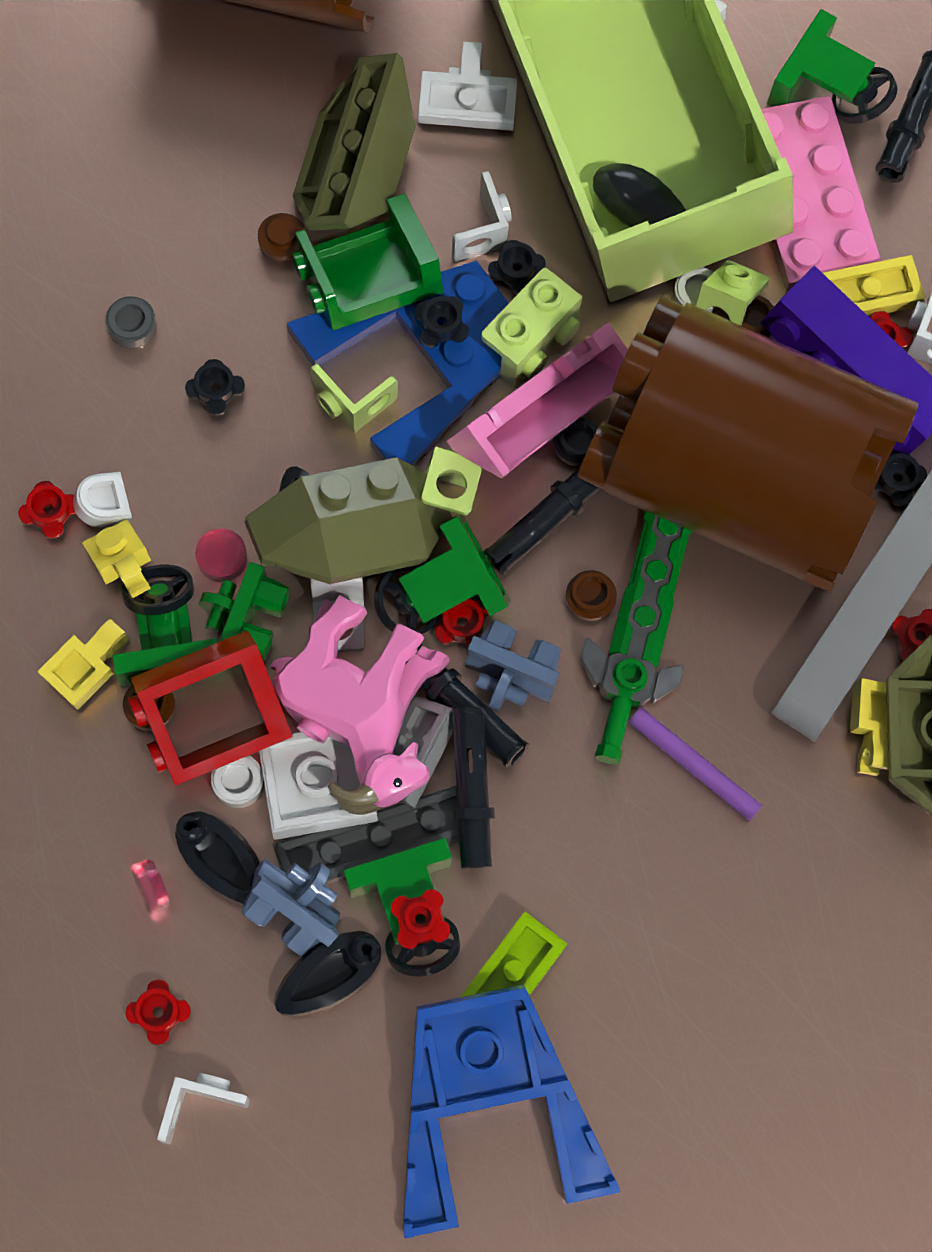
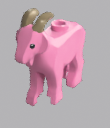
[270,595,450,815]

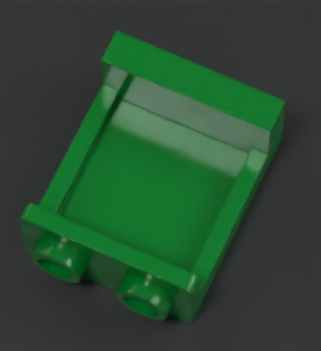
[291,193,444,331]

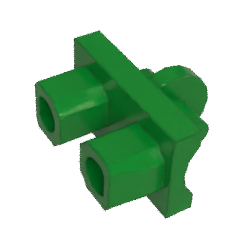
[198,562,290,662]

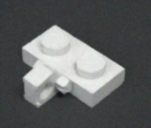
[418,41,517,131]

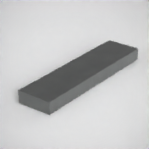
[273,786,459,885]

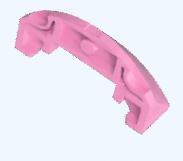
[447,322,628,479]

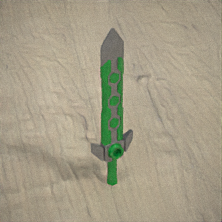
[580,511,692,765]

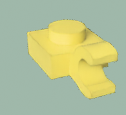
[82,519,151,598]
[37,619,130,710]
[850,678,889,776]

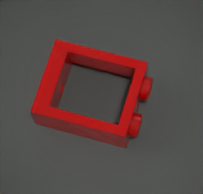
[127,630,293,786]

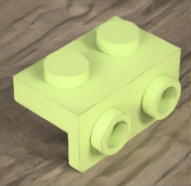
[481,268,582,388]

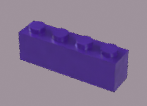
[760,265,932,455]

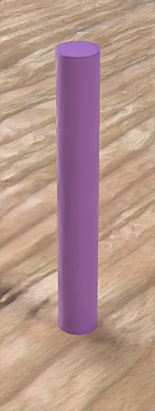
[628,707,762,821]

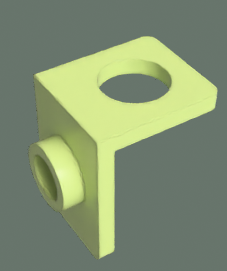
[696,260,770,325]
[310,363,398,433]
[421,446,482,516]

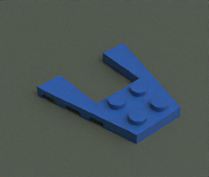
[287,260,509,465]
[403,985,620,1238]

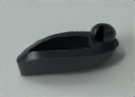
[593,163,686,227]
[175,811,260,907]
[274,931,381,1017]

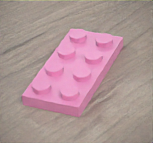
[761,96,881,291]

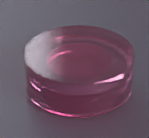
[195,529,247,582]
[130,859,170,915]

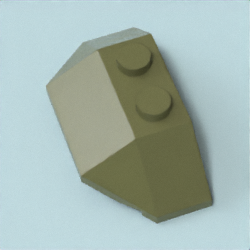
[293,53,416,231]
[244,457,452,584]
[886,634,932,816]

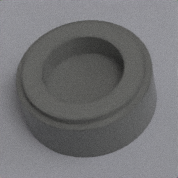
[106,296,157,349]

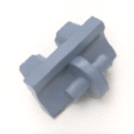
[465,620,561,712]
[242,858,340,957]

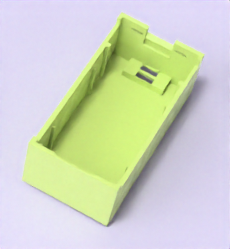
[491,0,793,303]

